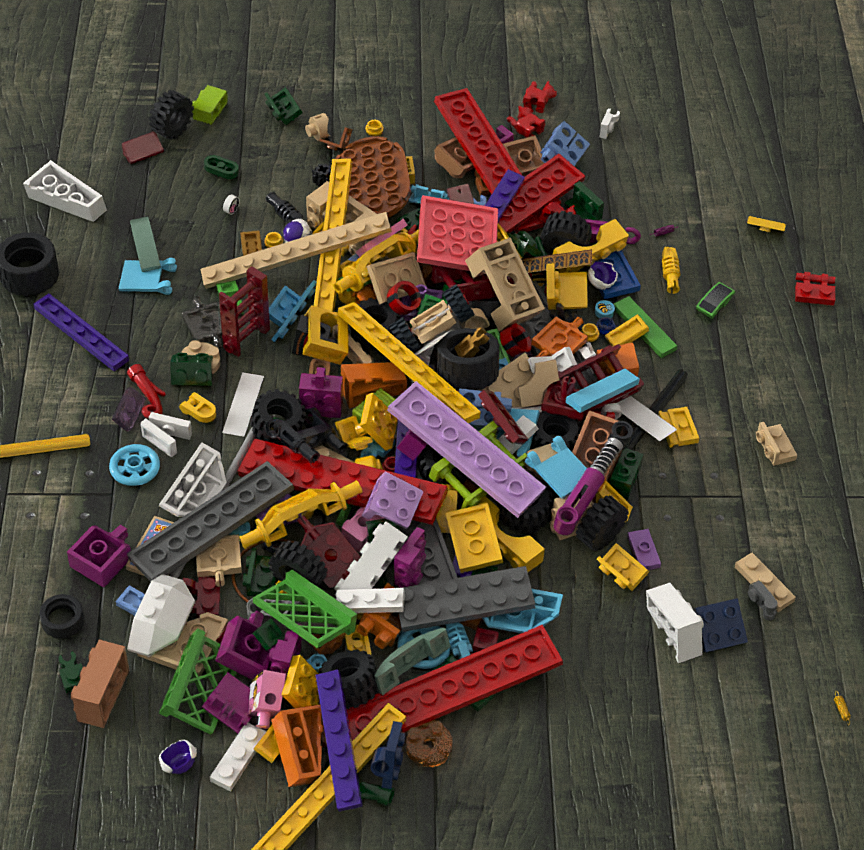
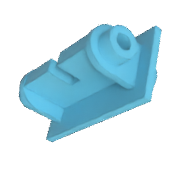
[409,184,449,205]

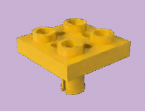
[355,393,398,451]
[282,655,319,708]

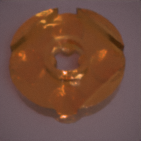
[406,720,453,767]

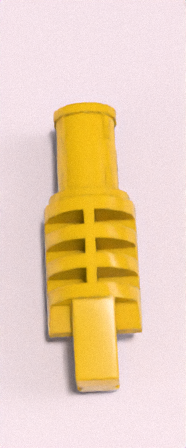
[662,247,680,294]

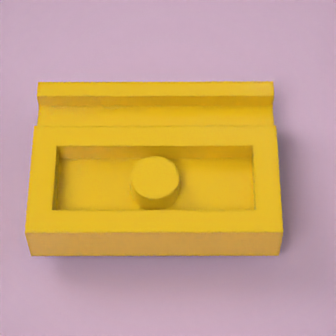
[658,407,699,448]

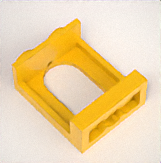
[303,305,348,365]

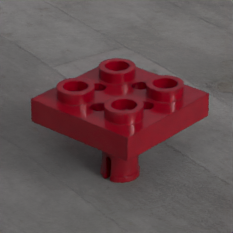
[541,376,584,419]

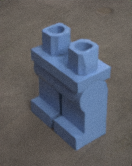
[540,121,590,166]
[459,389,512,435]

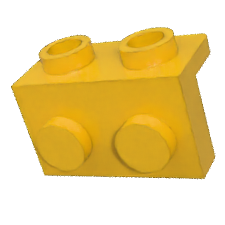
[596,543,649,591]

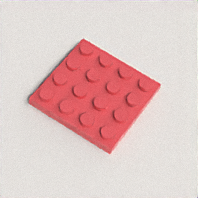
[417,195,498,274]

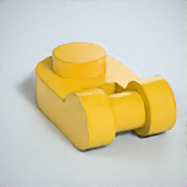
[179,393,216,423]

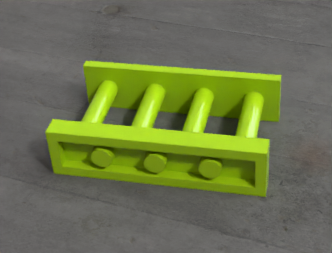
[429,421,527,509]

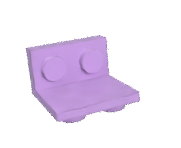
[362,471,423,529]

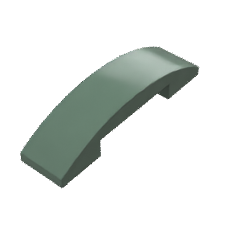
[129,216,161,272]
[375,628,451,695]

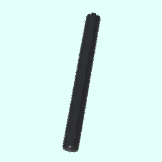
[627,369,688,450]

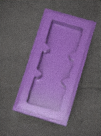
[627,529,661,570]

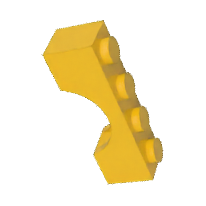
[552,219,629,273]
[478,496,545,572]

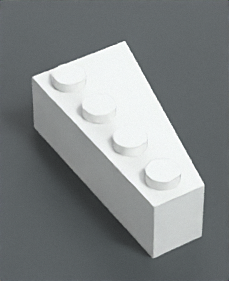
[23,160,107,222]
[334,521,408,596]

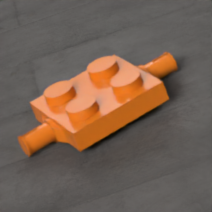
[531,317,588,357]

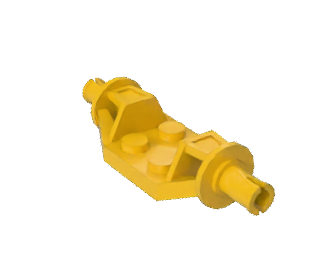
[333,230,419,294]
[239,480,363,549]

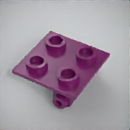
[202,672,252,734]

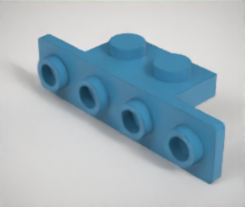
[269,280,317,342]

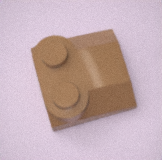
[503,136,544,177]
[434,137,475,178]

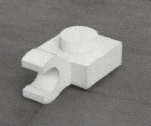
[599,109,620,139]
[579,342,596,374]

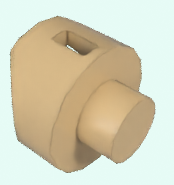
[305,113,330,141]
[459,308,490,329]

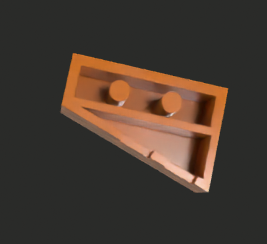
[341,362,407,409]
[271,704,323,787]

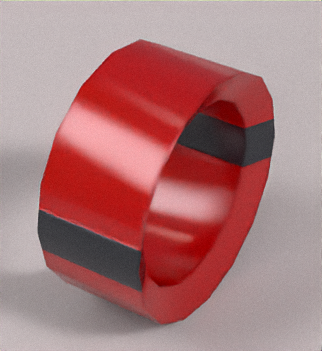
[387,281,421,315]
[500,323,532,358]

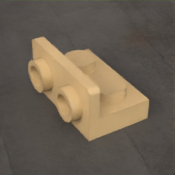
[756,422,797,466]

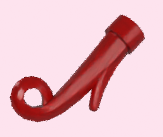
[127,364,166,419]

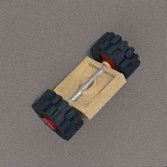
[389,284,475,353]

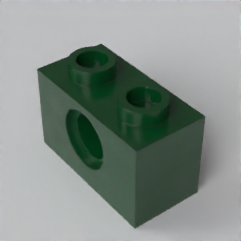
[610,448,644,500]

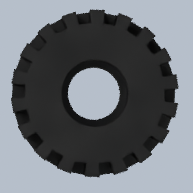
[149,90,194,140]
[576,495,629,552]
[268,541,327,587]

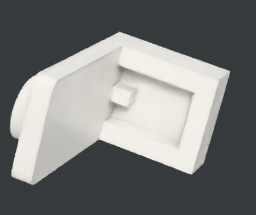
[528,347,577,374]

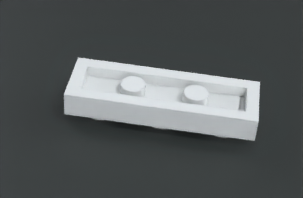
[336,588,405,613]
[210,723,266,792]

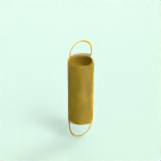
[834,691,851,725]

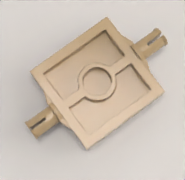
[196,534,242,587]

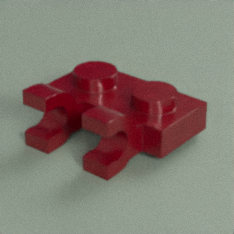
[182,577,221,619]

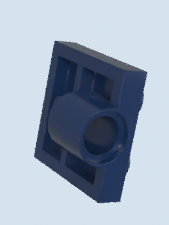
[693,598,748,652]
[371,721,406,789]

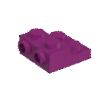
[394,527,426,588]
[269,623,302,681]

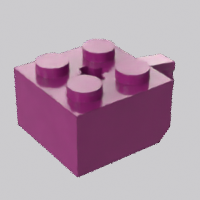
[299,367,343,418]
[67,525,131,587]
[215,610,276,680]

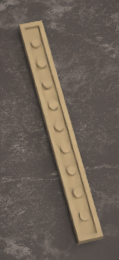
[200,212,392,289]

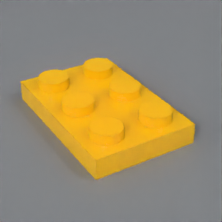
[446,503,503,573]

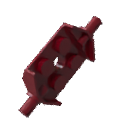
[297,515,361,588]

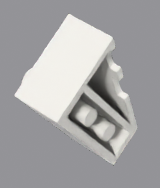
[646,583,704,663]

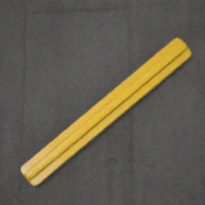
[0,434,90,458]

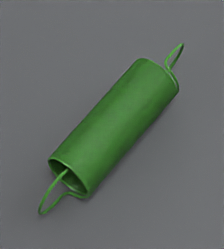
[336,504,353,529]

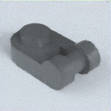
[748,580,777,621]

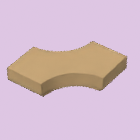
[518,360,559,408]

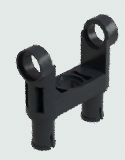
[265,407,348,464]

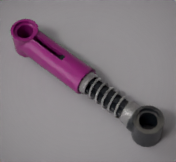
[553,421,633,536]

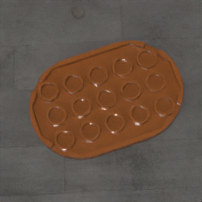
[335,136,411,219]

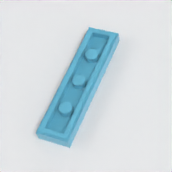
[566,369,640,413]

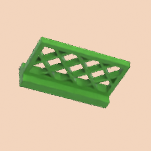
[253,570,357,648]
[159,628,236,735]

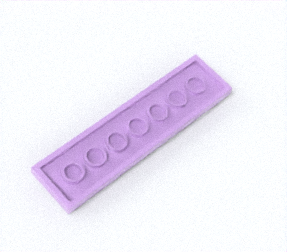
[387,381,546,518]

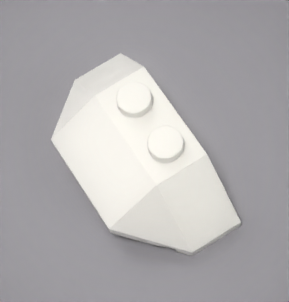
[159,443,227,517]
[127,575,195,657]

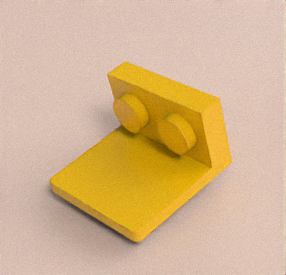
[546,264,588,310]

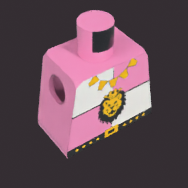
[248,670,286,729]

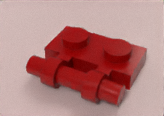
[795,272,835,306]

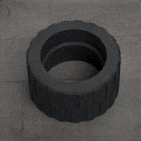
[0,232,59,296]
[437,328,499,390]

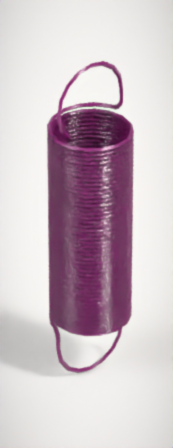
[650,225,678,237]

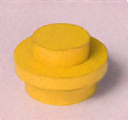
[365,120,384,136]
[264,232,283,248]
[581,323,599,342]

